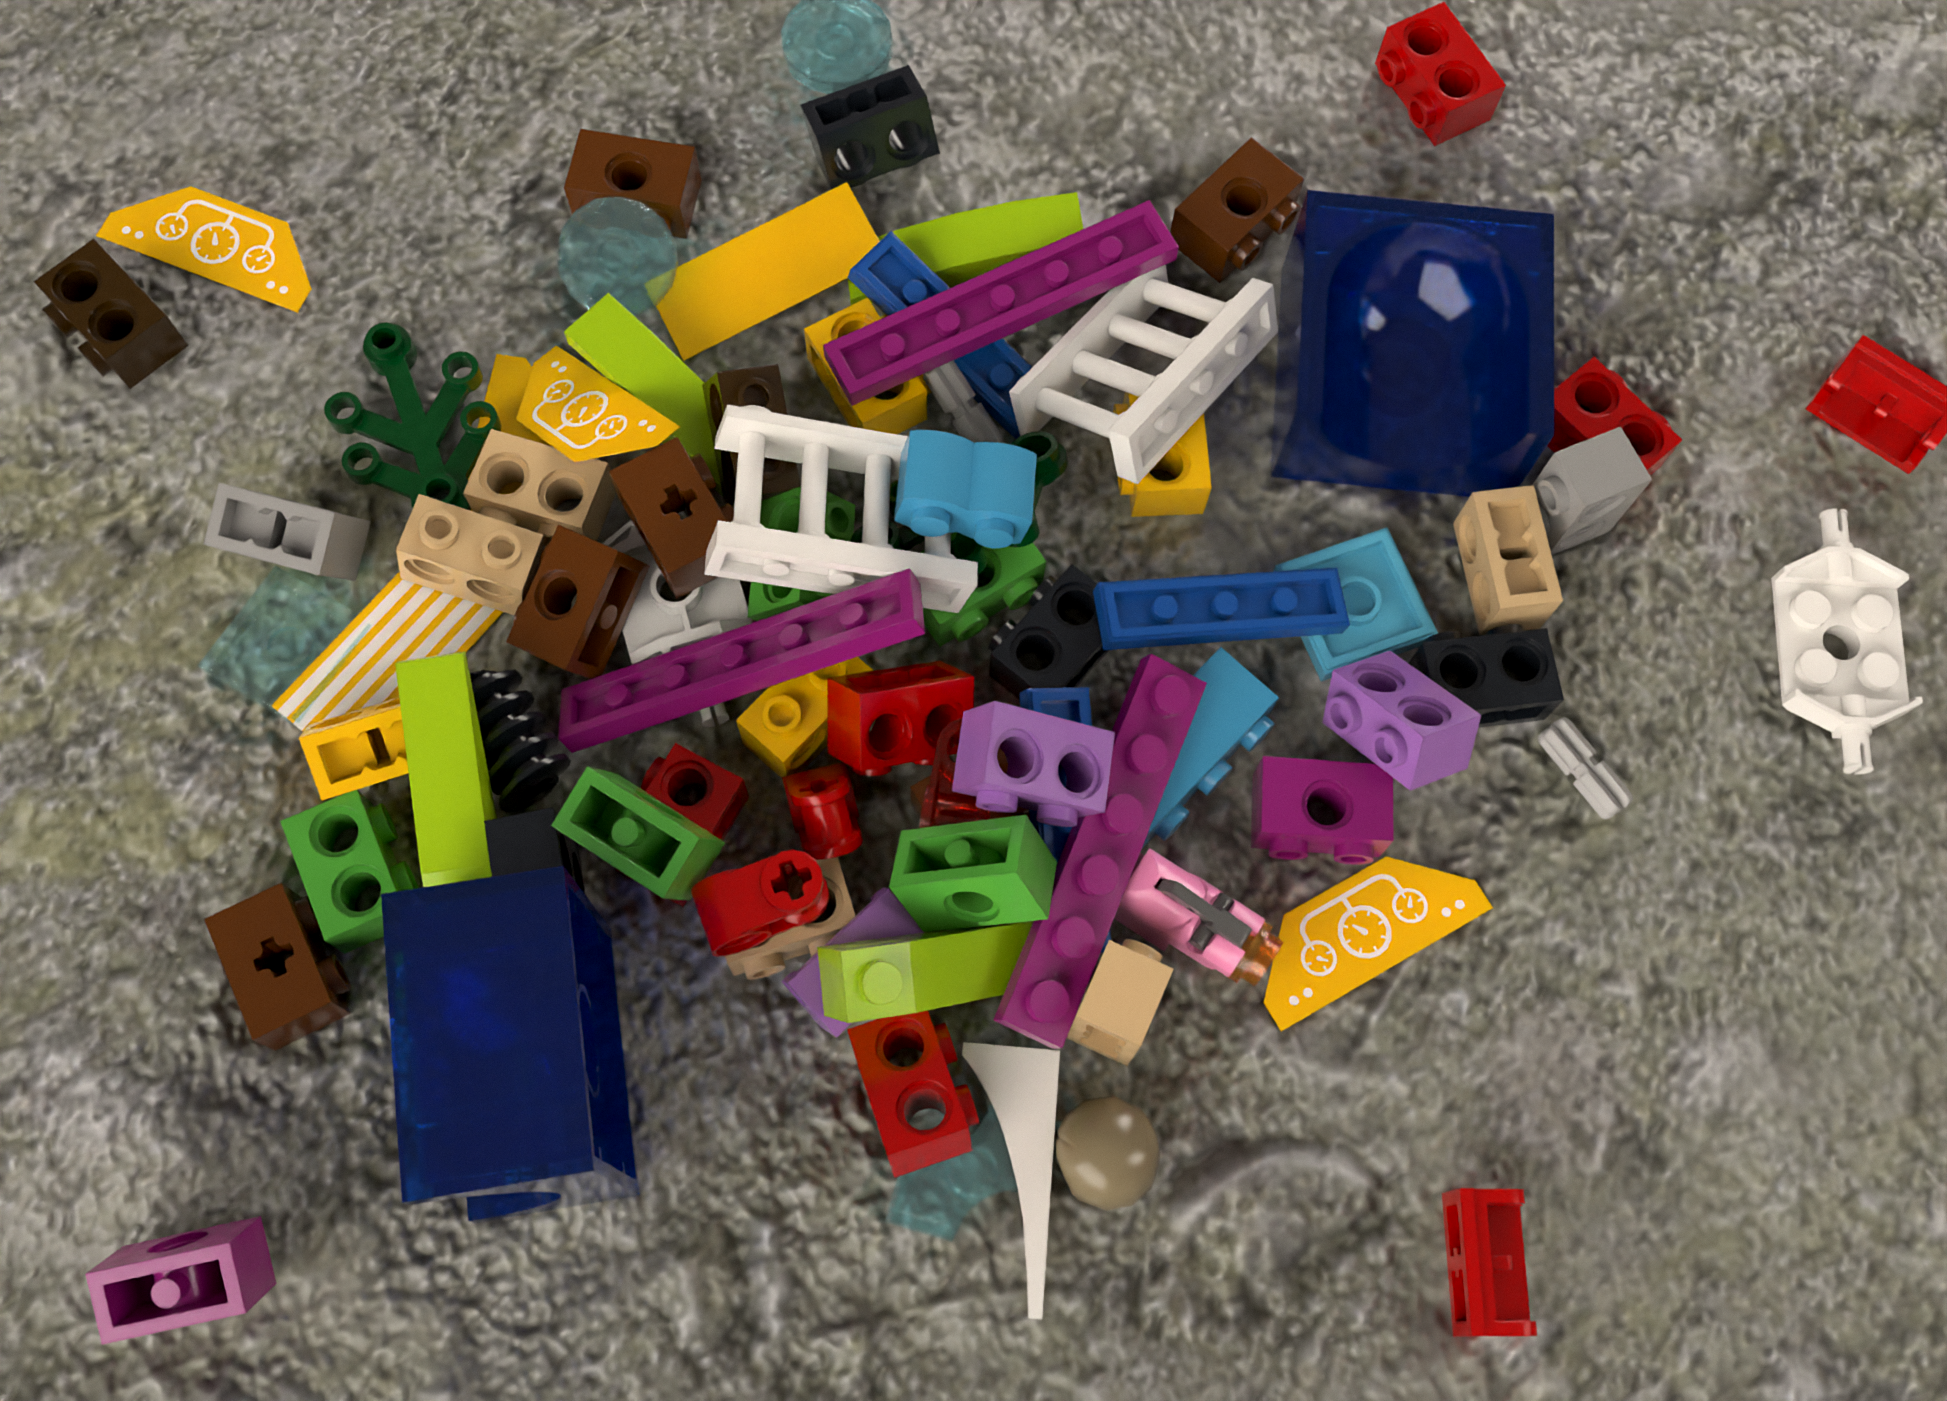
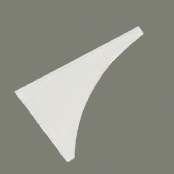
[962,1042,1060,1319]

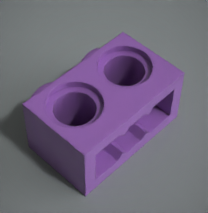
[1322,651,1481,791]
[952,701,1115,827]

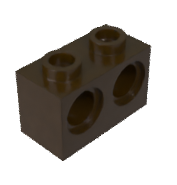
[34,238,189,389]
[702,364,801,505]

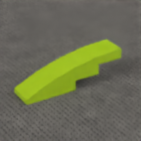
[847,192,1084,305]
[564,293,734,506]

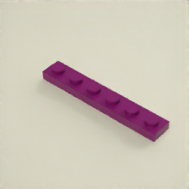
[823,200,1179,406]
[558,568,925,753]
[993,653,1207,1049]

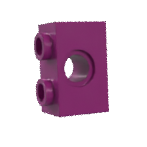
[1251,756,1394,865]
[85,1216,277,1345]

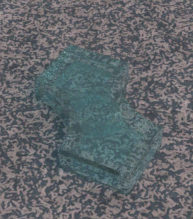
[885,1105,1018,1242]

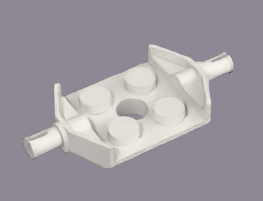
[1771,508,1923,775]
[603,511,753,727]

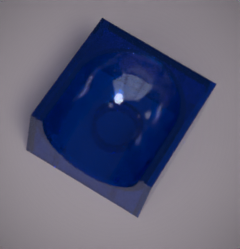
[1271,190,1554,497]
[381,866,640,1223]

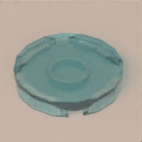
[781,0,893,94]
[558,197,678,316]

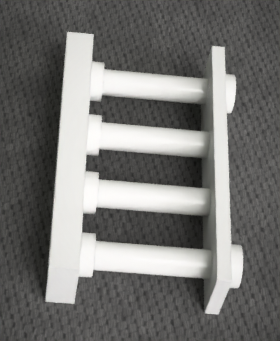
[1009,265,1278,484]
[704,405,978,613]

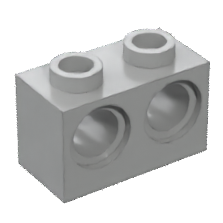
[1532,427,1652,555]
[203,483,371,581]

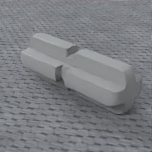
[923,360,1003,443]
[1538,717,1633,819]

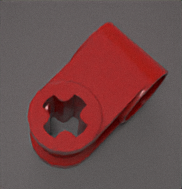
[782,762,863,860]
[691,849,830,957]

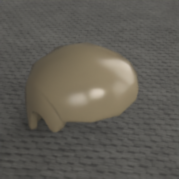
[1055,1096,1160,1211]

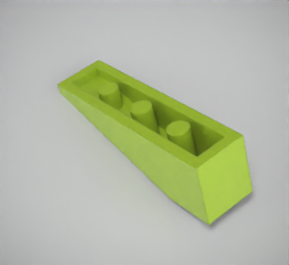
[395,651,509,940]
[817,921,1033,1023]

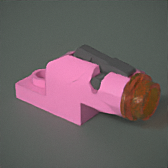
[1114,848,1284,987]

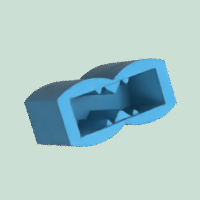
[894,430,1037,548]

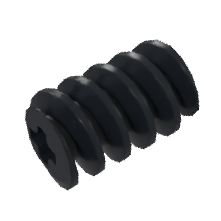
[470,669,571,812]

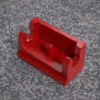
[1805,334,1947,474]
[1442,1188,1537,1337]

